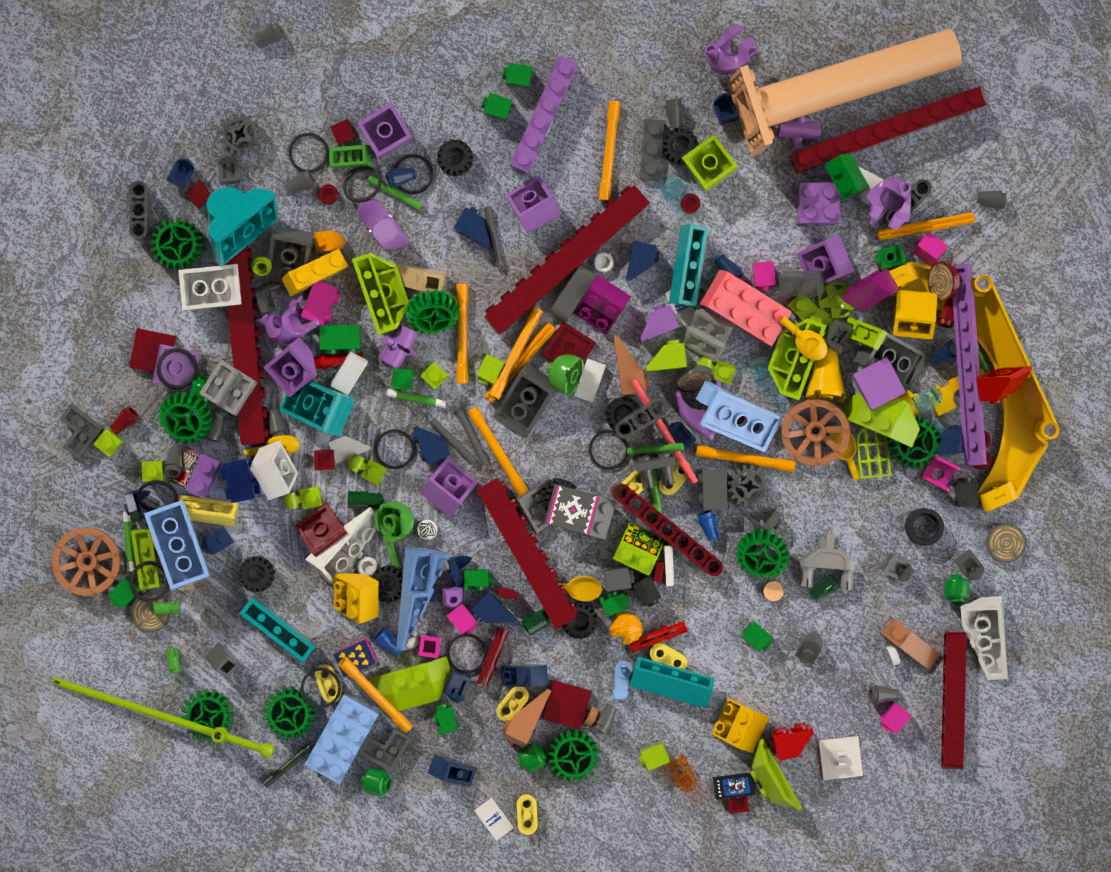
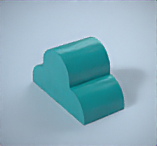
[207,187,279,267]
[279,380,355,436]

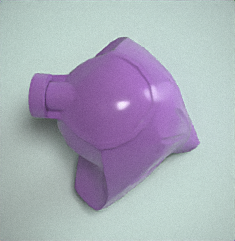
[705,24,757,75]
[866,177,911,231]
[257,295,319,344]

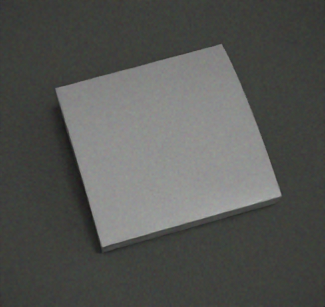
[682,307,733,362]
[199,360,258,416]

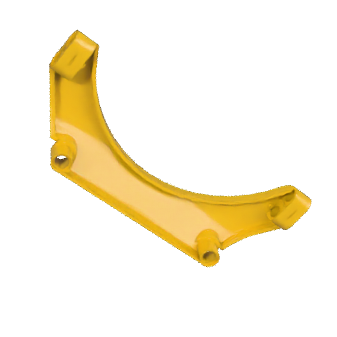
[889,261,1060,512]

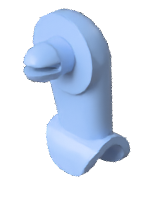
[612,661,633,700]

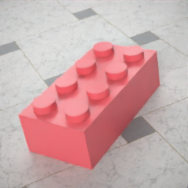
[700,270,792,346]

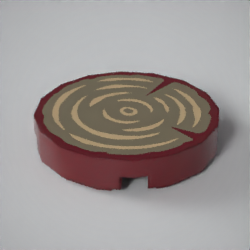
[927,261,960,301]

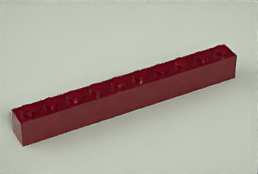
[789,86,986,174]
[484,185,650,335]
[225,246,270,445]

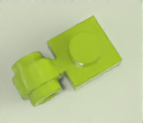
[697,357,736,385]
[347,453,387,486]
[283,486,323,510]

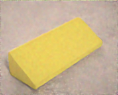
[178,494,239,527]

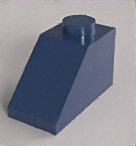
[454,207,490,249]
[625,241,660,282]
[939,425,964,455]
[472,591,517,623]
[428,754,477,787]

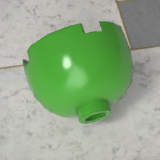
[547,354,584,395]
[374,501,414,542]

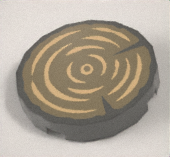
[674,365,714,392]
[986,523,1026,563]
[130,592,171,632]

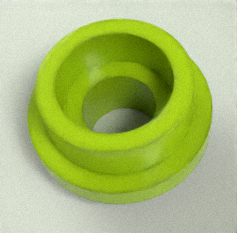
[251,256,272,276]

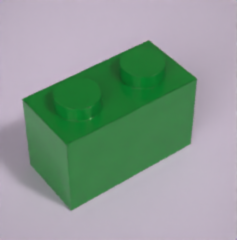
[825,153,869,200]
[319,325,361,354]

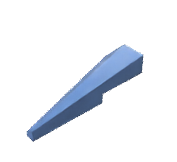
[396,547,450,651]

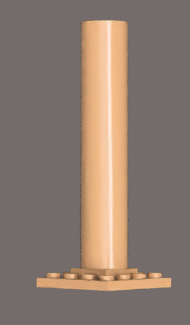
[727,29,962,157]

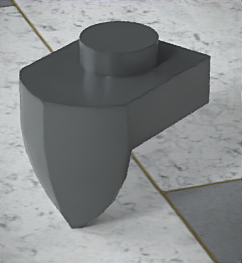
[218,154,240,185]
[255,284,281,314]
[824,320,853,354]
[749,510,782,533]
[954,549,984,580]
[881,553,913,582]
[795,631,823,664]

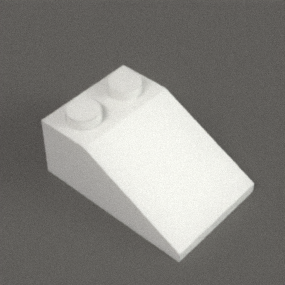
[179,264,241,311]

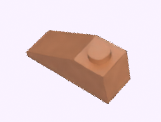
[613,335,649,396]
[881,618,940,670]
[502,689,551,748]

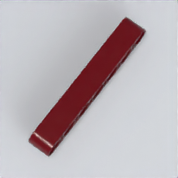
[610,482,723,576]
[941,632,967,770]

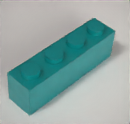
[669,224,708,307]
[239,596,317,663]
[629,657,715,708]

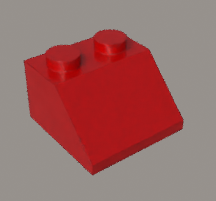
[976,366,1032,404]

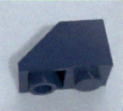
[411,426,451,465]
[502,664,548,687]

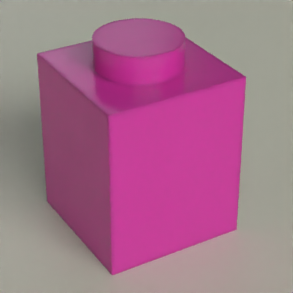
[913,232,948,267]
[752,261,776,291]
[447,602,477,635]
[418,634,442,658]
[878,701,912,734]

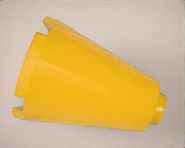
[805,347,846,403]

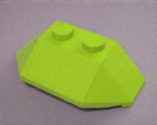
[352,253,409,335]
[767,318,827,401]
[842,392,920,447]
[370,656,451,711]
[750,737,803,810]

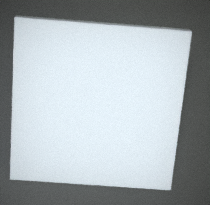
[819,736,863,780]

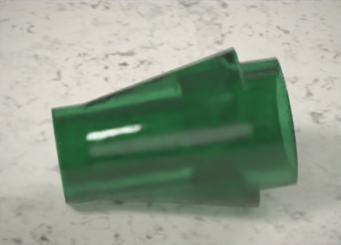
[810,573,840,601]

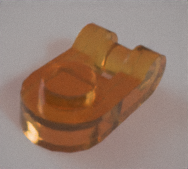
[666,754,696,792]

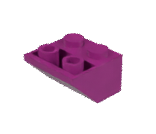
[841,269,900,313]
[574,275,631,335]

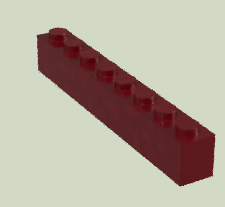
[477,478,578,630]

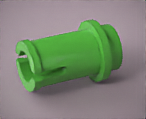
[154,600,179,616]
[165,648,183,674]

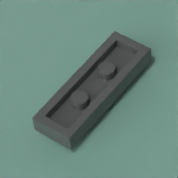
[640,119,664,181]

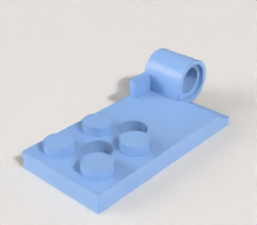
[696,381,783,452]

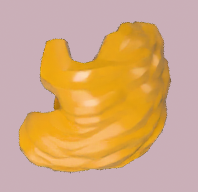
[609,613,643,645]

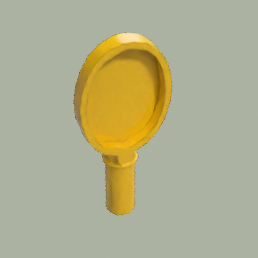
[780,316,827,361]
[829,432,860,481]
[244,435,300,457]
[558,576,602,601]

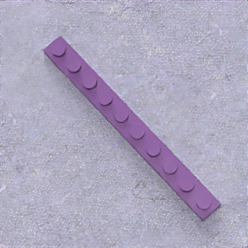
[952,264,987,466]

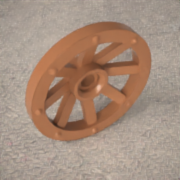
[782,398,850,466]
[52,527,121,596]

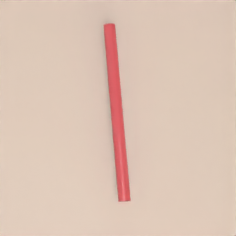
[630,378,699,484]

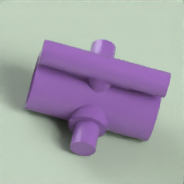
[778,116,821,150]
[379,324,417,369]

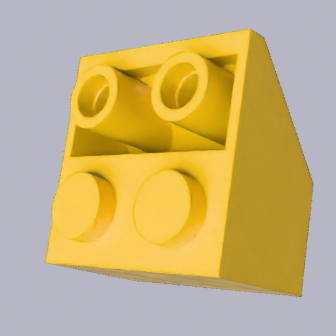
[892,290,937,340]
[334,573,378,624]
[711,698,769,753]

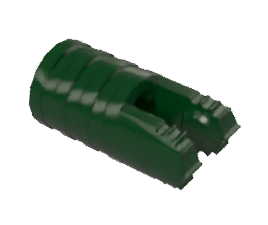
[348,491,385,509]
[521,608,552,636]

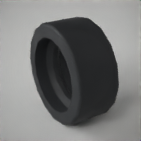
[905,508,944,546]

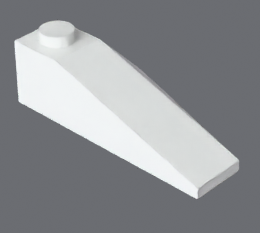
[305,507,376,587]
[961,596,1008,680]

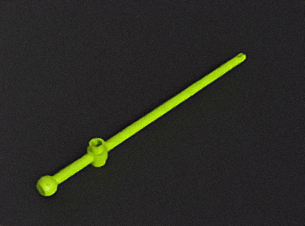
[50,677,275,758]

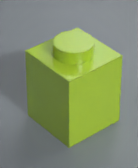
[476,354,505,386]
[421,362,449,390]
[94,429,126,457]
[142,461,166,482]
[638,741,670,771]

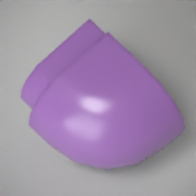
[441,583,463,608]

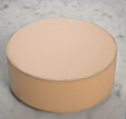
[763,581,784,601]

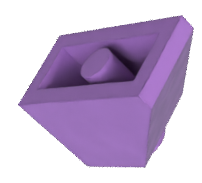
[640,303,679,342]

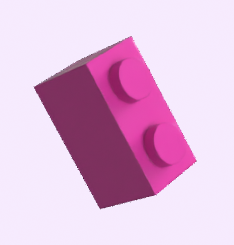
[301,281,341,326]

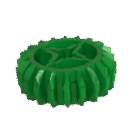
[150,217,205,271]
[405,289,460,335]
[158,391,212,445]
[888,416,942,470]
[735,527,790,581]
[262,686,317,740]
[181,689,235,743]
[547,729,601,783]

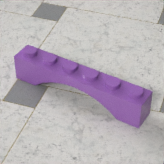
[510,55,578,175]

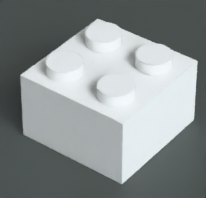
[250,441,298,500]

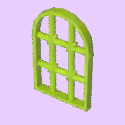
[856,428,892,479]

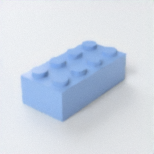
[144,500,211,591]
[304,692,380,784]

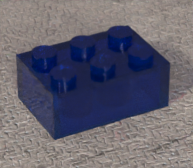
[221,458,262,504]

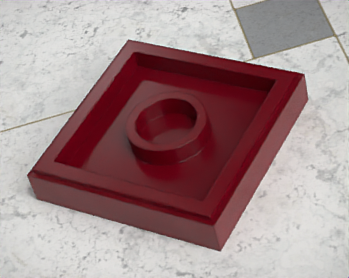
[542,322,596,362]
[129,328,177,372]
[295,503,347,556]
[543,680,592,729]

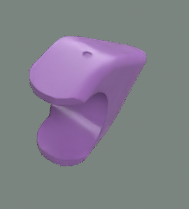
[357,199,410,250]
[674,380,723,441]

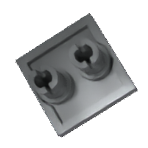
[633,452,676,489]

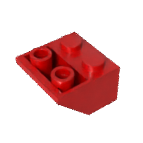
[770,722,814,761]

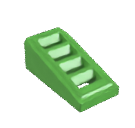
[329,145,372,168]

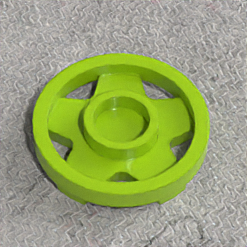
[818,282,854,319]

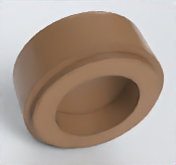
[583,705,599,726]

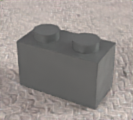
[779,271,824,297]
[698,469,727,510]
[603,566,634,592]

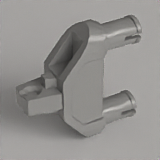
[799,533,857,590]

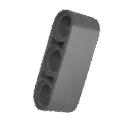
[883,179,932,227]
[129,181,150,240]
[549,264,597,323]
[615,397,670,439]

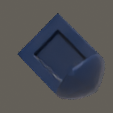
[713,93,739,125]
[166,158,195,189]
[931,339,957,369]
[668,422,696,452]
[124,490,151,521]
[202,526,234,555]
[446,555,472,587]
[444,671,472,703]

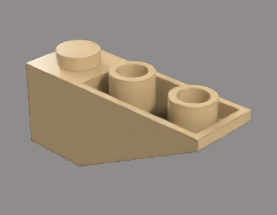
[388,261,447,292]

